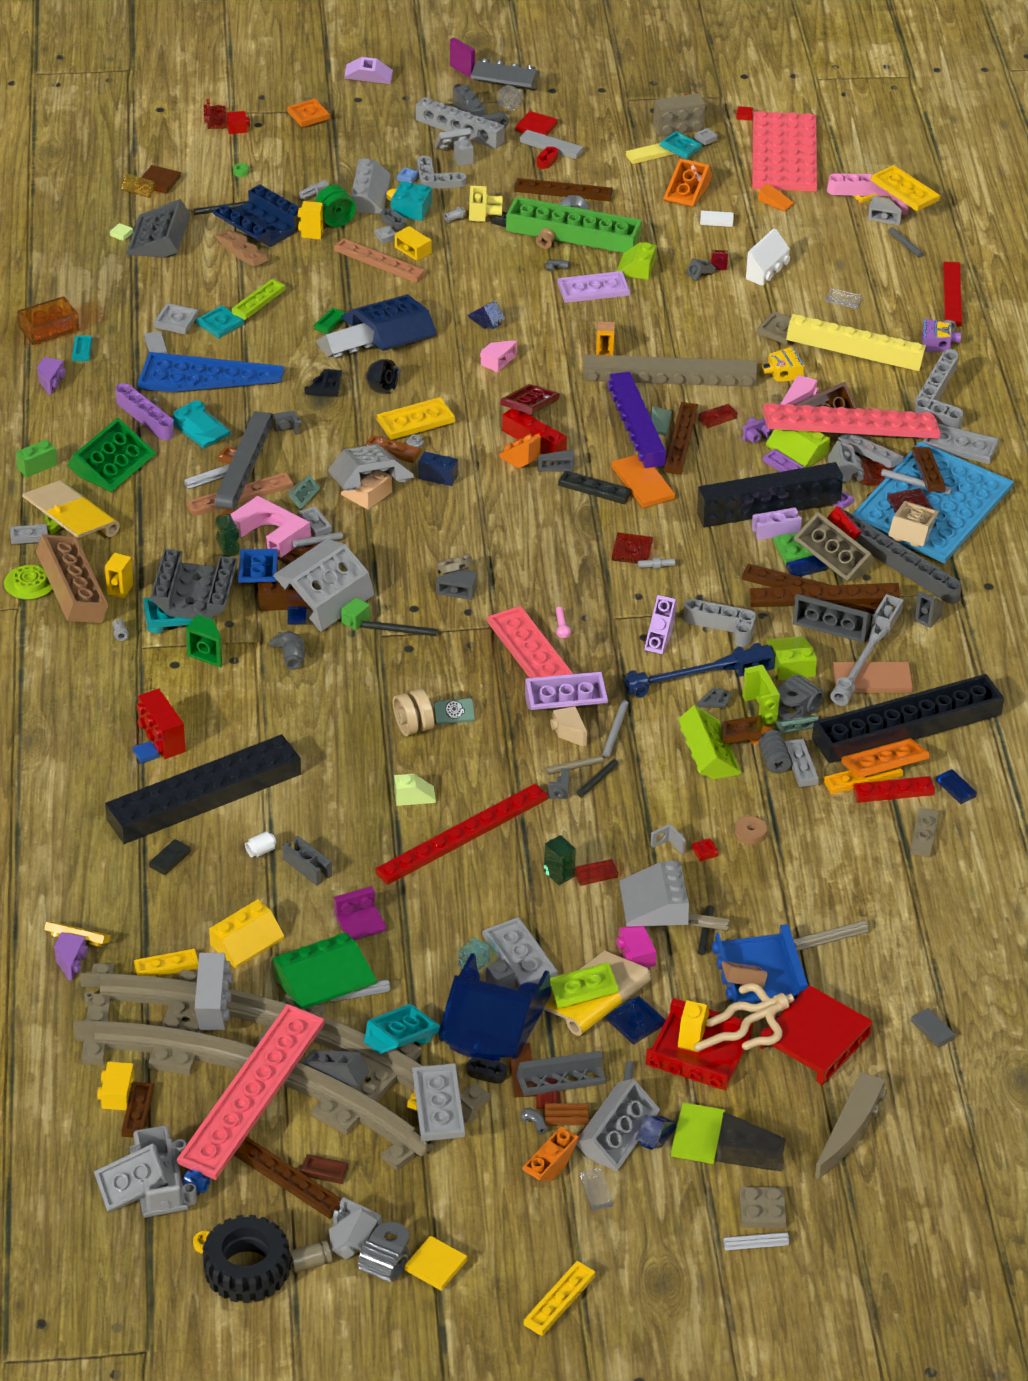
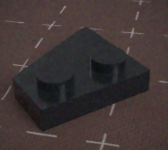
[304,369,342,397]

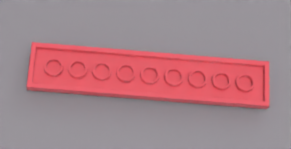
[762,403,941,439]
[177,1004,325,1180]

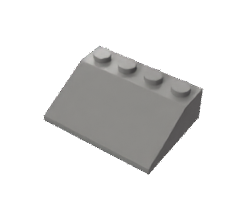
[619,860,689,927]

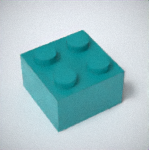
[391,181,432,221]

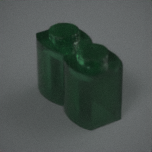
[215,514,240,557]

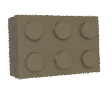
[653,93,705,137]

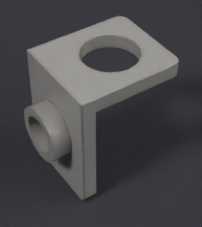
[651,824,686,854]

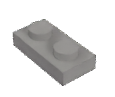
[299,506,332,536]
[10,524,48,544]

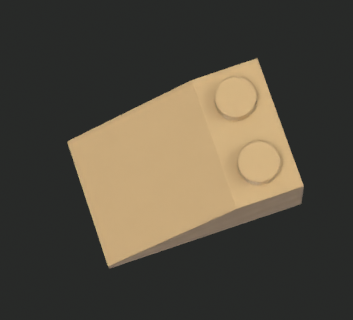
[888,501,939,547]

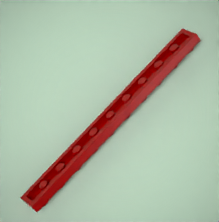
[376,783,548,885]

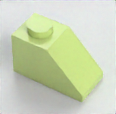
[394,774,436,806]

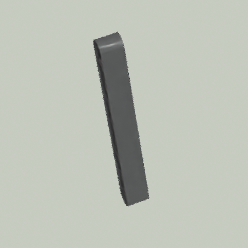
[215,411,273,510]
[844,510,962,604]

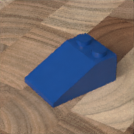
[238,549,278,583]

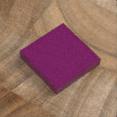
[450,37,475,77]

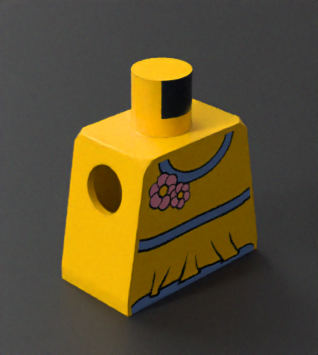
[761,347,804,382]

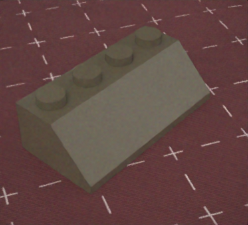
[793,511,875,582]

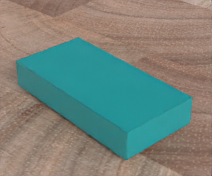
[72,335,93,362]

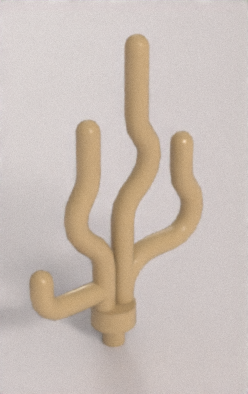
[694,983,794,1051]

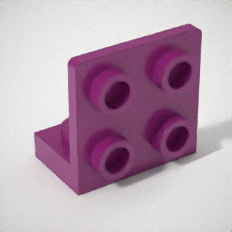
[333,886,386,940]

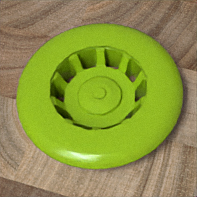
[4,565,53,600]

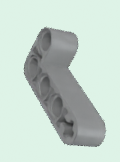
[683,599,756,647]

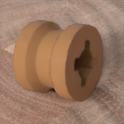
[536,228,555,249]

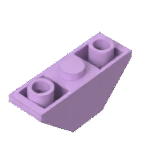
[344,57,393,84]
[644,595,676,654]

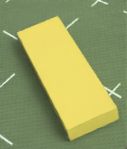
[626,143,675,164]

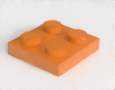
[287,98,330,127]

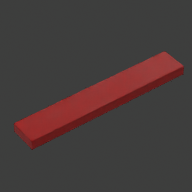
[943,261,962,327]

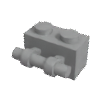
[828,441,864,482]

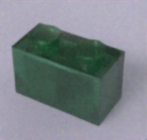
[544,835,576,886]

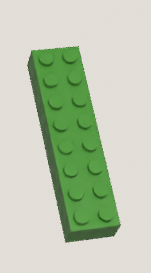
[506,197,642,253]

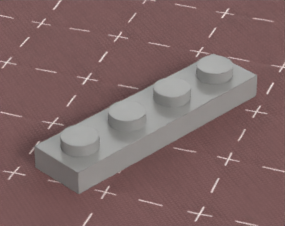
[838,433,903,468]

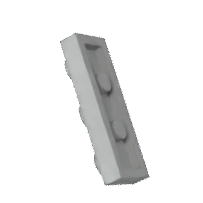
[784,739,818,787]

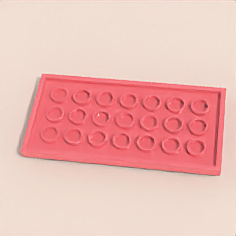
[752,111,817,192]

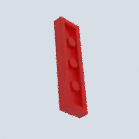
[853,776,935,803]

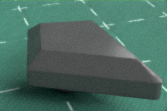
[697,688,732,708]

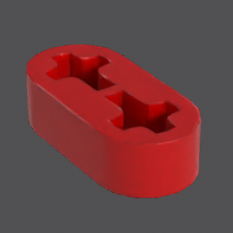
[536,146,558,169]

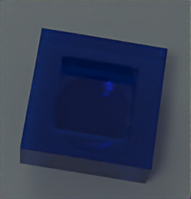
[288,606,307,625]

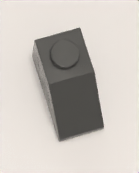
[436,569,477,600]
[914,591,943,628]

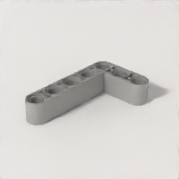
[914,349,963,429]

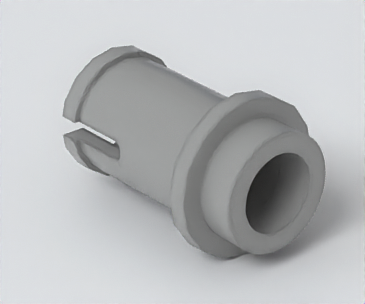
[444,206,466,223]
[112,618,129,641]

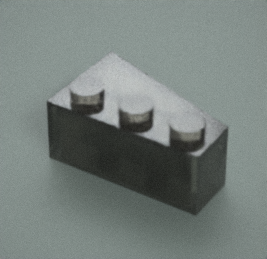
[716,1112,786,1172]

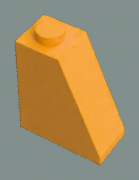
[596,322,615,355]

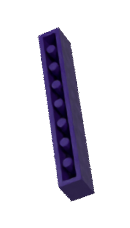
[607,372,666,468]

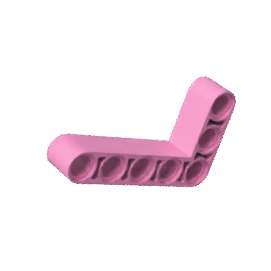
[827,173,911,215]

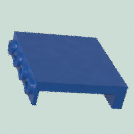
[712,924,808,1004]

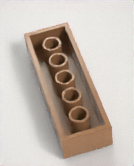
[36,534,108,623]

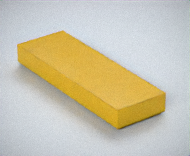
[134,949,199,977]

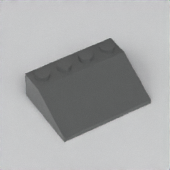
[126,199,191,257]

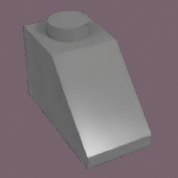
[868,196,902,226]
[329,1208,377,1260]

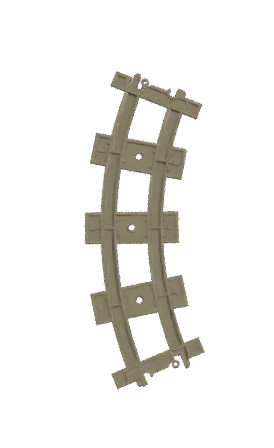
[74,964,491,1171]

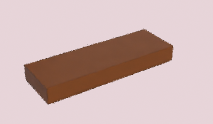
[365,435,421,463]

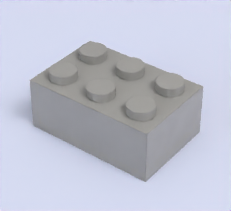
[195,953,233,1030]

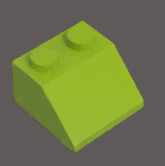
[616,242,656,280]

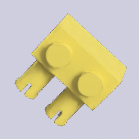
[469,186,503,222]

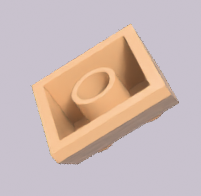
[341,469,392,510]

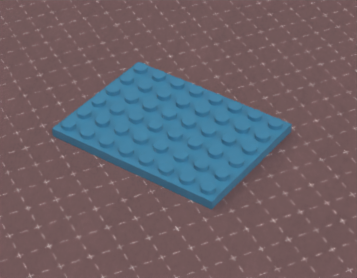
[852,442,1014,564]

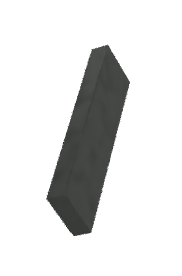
[558,471,631,505]

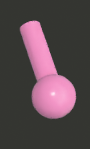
[556,607,571,638]

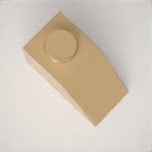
[550,706,587,746]

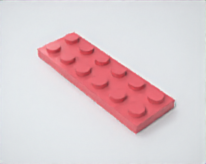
[487,606,573,678]

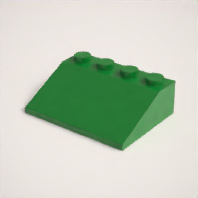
[67,417,157,493]
[272,932,377,1009]

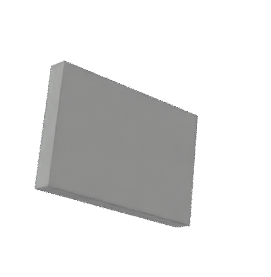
[94,1144,169,1213]

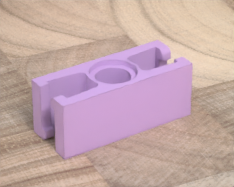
[752,508,802,540]

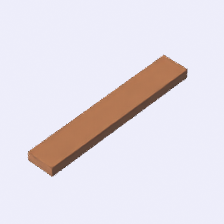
[334,238,426,283]
[186,472,293,517]

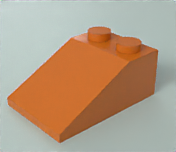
[663,159,712,207]

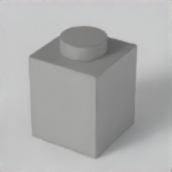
[454,139,474,166]

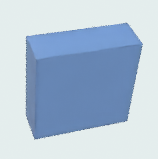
[397,167,419,183]

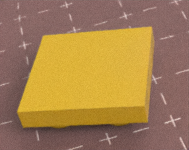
[404,1236,467,1291]

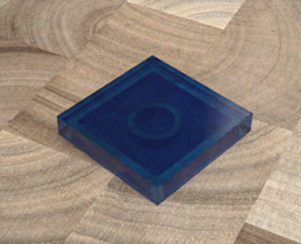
[606,995,666,1045]

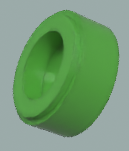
[233,163,249,177]

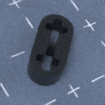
[467,1057,507,1084]

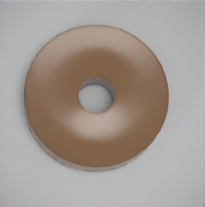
[735,816,767,844]

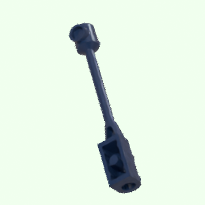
[624,643,775,698]

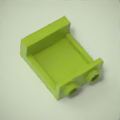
[742,664,780,726]

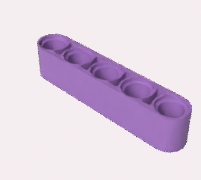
[115,383,174,440]

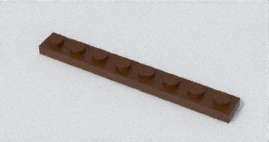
[750,583,900,607]

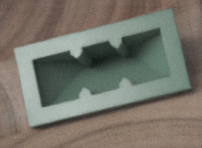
[651,406,672,435]
[288,474,320,509]

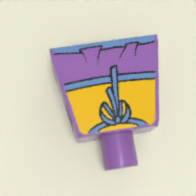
[922,319,961,352]

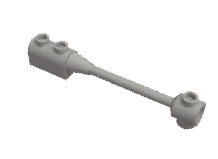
[831,594,904,706]

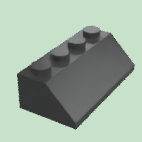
[470,59,539,90]
[793,594,872,643]

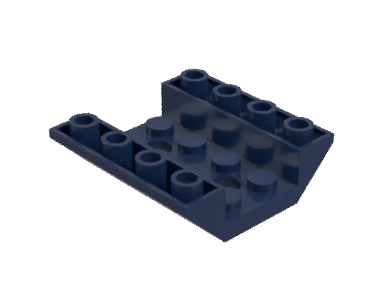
[212,184,301,247]
[342,294,437,351]

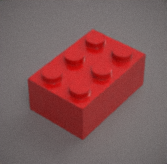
[136,688,186,759]

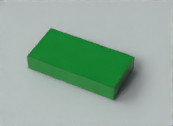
[314,307,346,334]

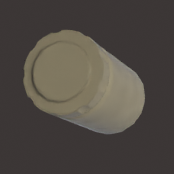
[289,1241,332,1273]

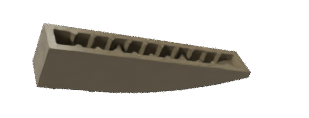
[815,1072,887,1179]

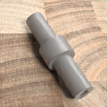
[638,557,675,569]

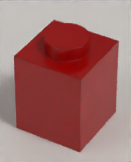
[226,111,250,134]

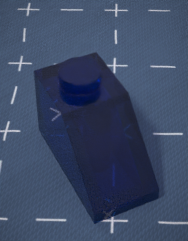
[468,300,505,329]
[636,1114,678,1150]

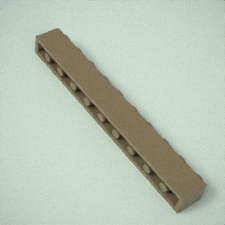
[583,354,757,387]

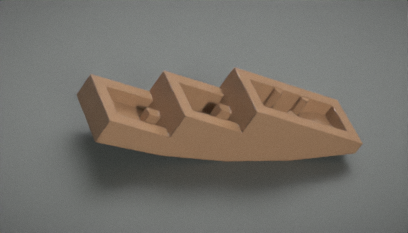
[215,229,268,267]

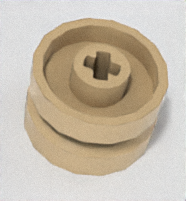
[393,688,434,736]

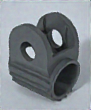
[777,674,824,720]
[358,1222,409,1282]

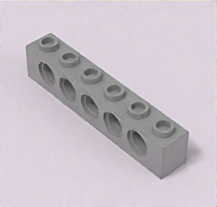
[416,97,505,149]

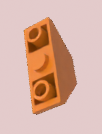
[498,433,541,468]
[522,1126,579,1181]

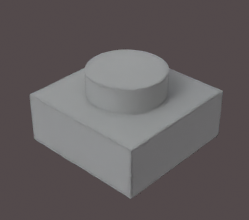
[695,128,718,145]
[375,226,395,244]

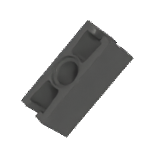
[283,836,332,886]

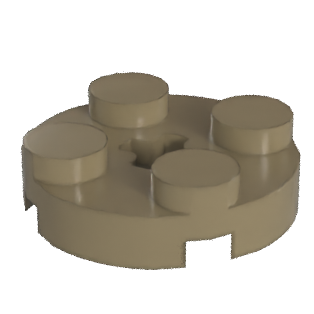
[436,554,474,574]

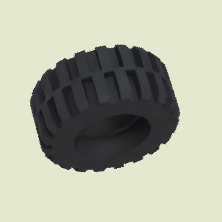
[203,1215,290,1303]

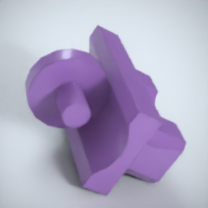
[742,417,774,444]

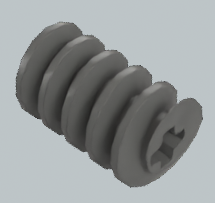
[759,730,791,773]

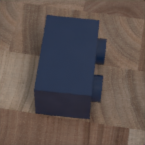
[418,451,458,486]

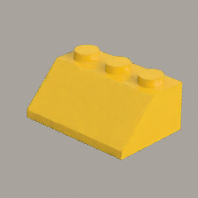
[209,899,284,969]

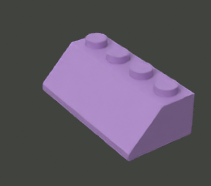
[525,672,608,710]

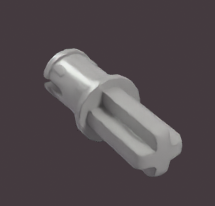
[299,180,329,200]

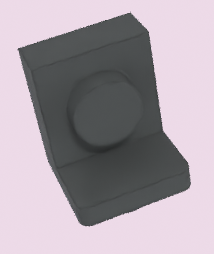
[686,258,716,281]
[274,410,301,435]
[548,768,569,799]

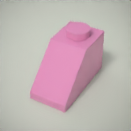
[480,340,517,372]

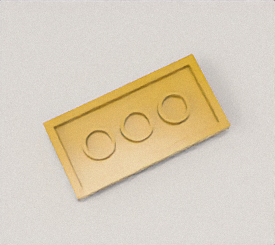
[871,165,940,211]
[377,397,455,440]

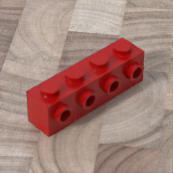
[502,408,567,454]

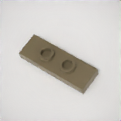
[910,808,939,857]

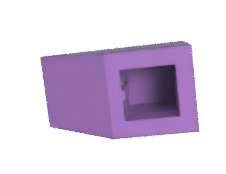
[37,357,66,395]
[54,932,88,981]

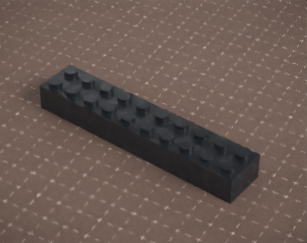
[812,674,1004,763]
[105,734,301,844]

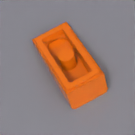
[758,184,794,212]

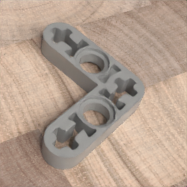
[417,156,466,189]

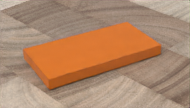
[611,454,675,508]
[841,738,930,778]

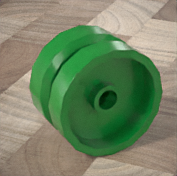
[315,185,356,227]

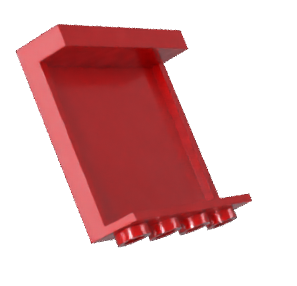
[760,985,873,1085]
[645,998,753,1091]

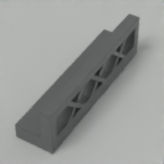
[516,1051,606,1096]

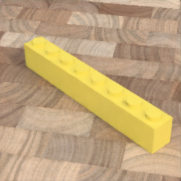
[786,314,926,371]

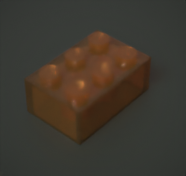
[17,296,80,345]

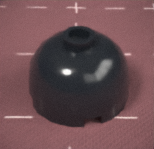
[366,359,398,394]

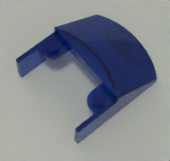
[438,953,552,1061]

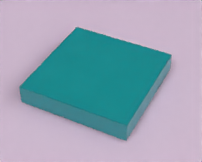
[660,131,703,159]
[196,305,244,339]

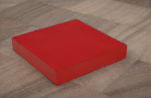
[515,111,558,136]

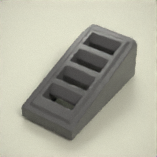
[538,450,574,472]

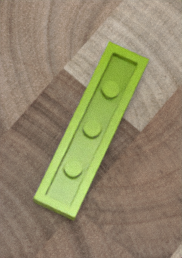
[232,279,285,320]

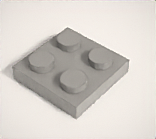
[434,128,471,150]
[154,303,198,334]

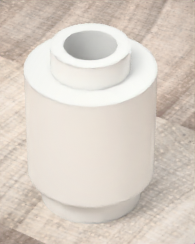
[245,831,276,857]

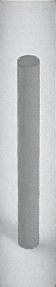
[881,469,952,495]
[603,700,628,757]

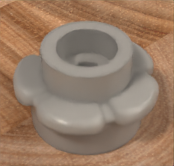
[406,434,424,448]

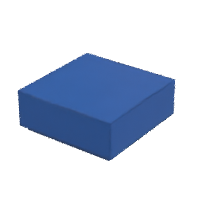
[133,741,159,764]

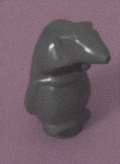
[268,631,305,669]

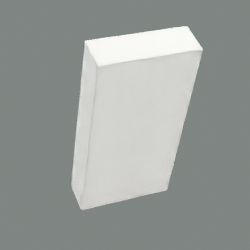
[700,211,734,227]

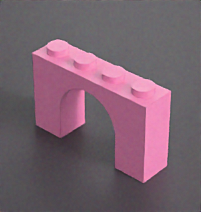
[227,496,311,558]

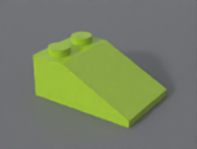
[766,636,817,680]

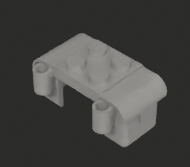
[129,1126,197,1218]

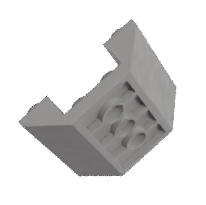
[328,444,414,491]
[273,539,375,632]

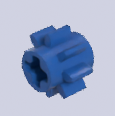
[183,1169,210,1195]

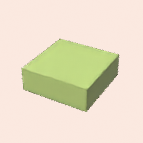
[110,223,133,241]

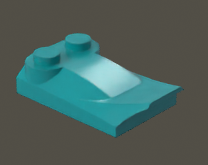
[171,400,231,449]
[143,597,211,634]
[364,1004,440,1054]

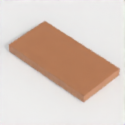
[833,662,913,693]

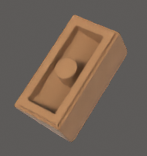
[722,961,768,987]

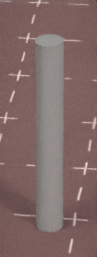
[292,532,343,548]

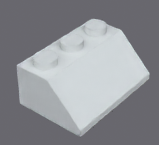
[746,228,790,286]

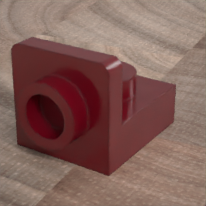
[711,250,728,270]

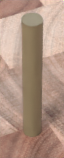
[546,755,604,775]

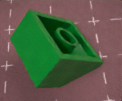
[186,615,223,668]

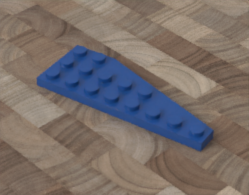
[137,352,285,392]

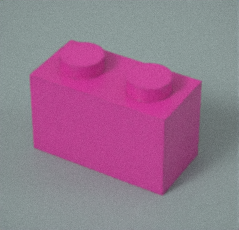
[616,926,656,968]

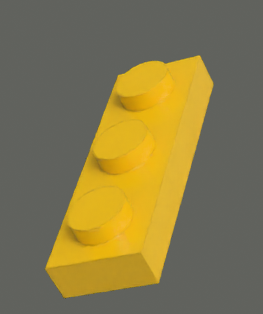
[44,921,111,947]

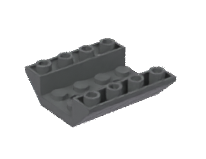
[151,549,238,619]

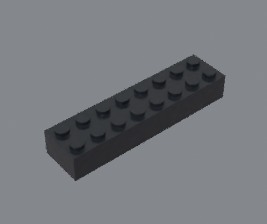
[697,462,843,528]

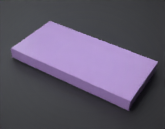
[557,271,630,303]

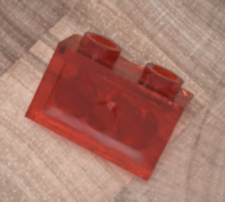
[203,99,226,129]

